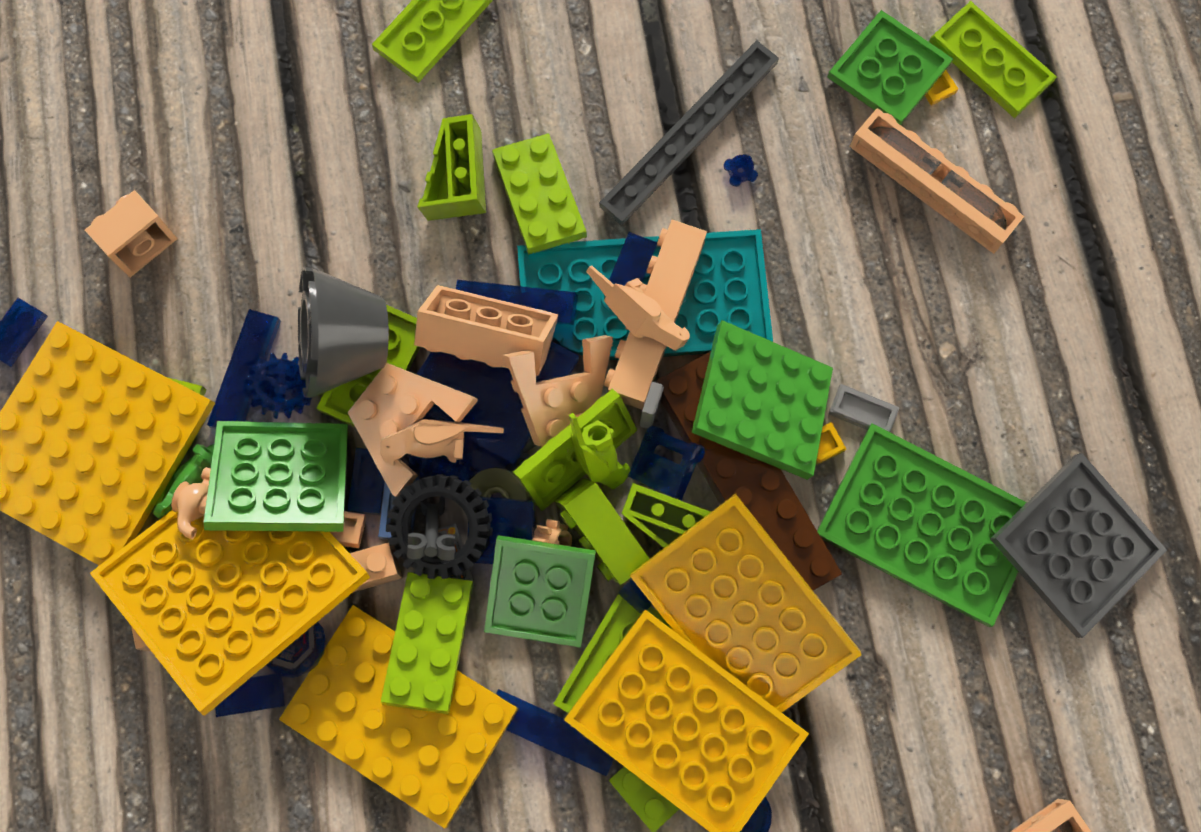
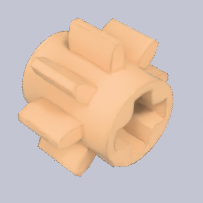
[532,519,572,547]

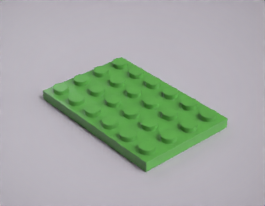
[817,423,1027,627]

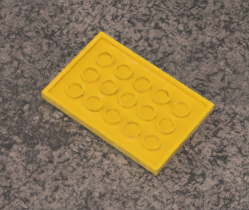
[630,494,862,713]
[279,605,519,829]
[564,609,809,832]

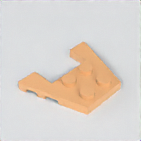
[502,335,613,447]
[347,363,478,497]

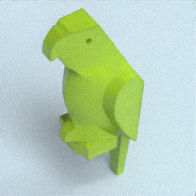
[569,413,631,489]

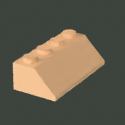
[414,285,558,376]

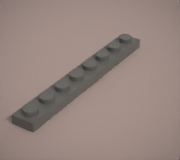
[599,40,779,226]

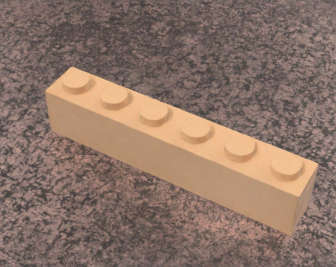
[604,220,707,410]

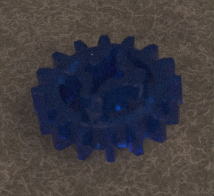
[245,353,312,419]

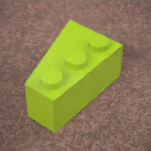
[417,114,486,221]
[554,478,649,585]
[621,483,711,548]

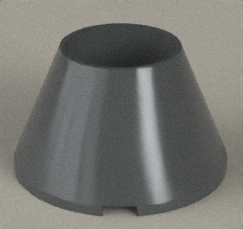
[298,267,389,398]

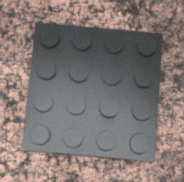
[990,453,1167,638]

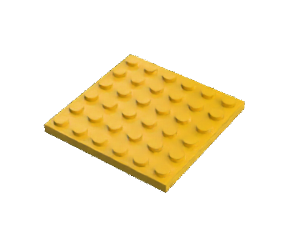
[0,321,216,566]
[90,510,370,716]

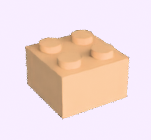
[85,190,177,278]

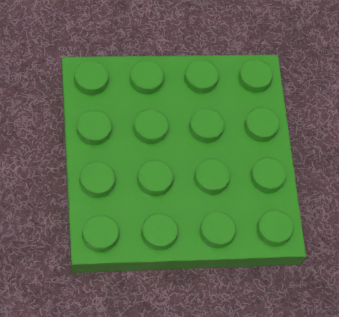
[692,320,833,480]
[203,421,348,532]

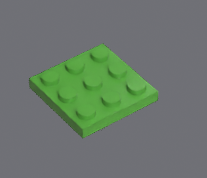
[827,10,953,125]
[484,535,596,648]

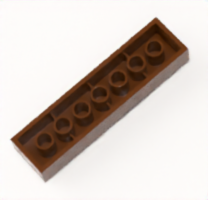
[656,351,842,591]

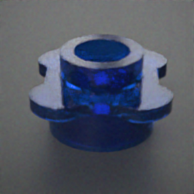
[724,154,758,187]

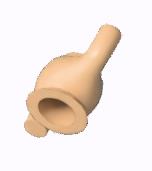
[171,467,211,539]

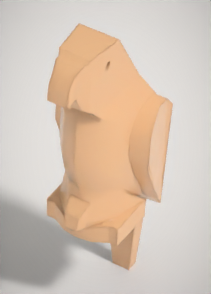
[586,266,690,351]
[380,419,504,466]

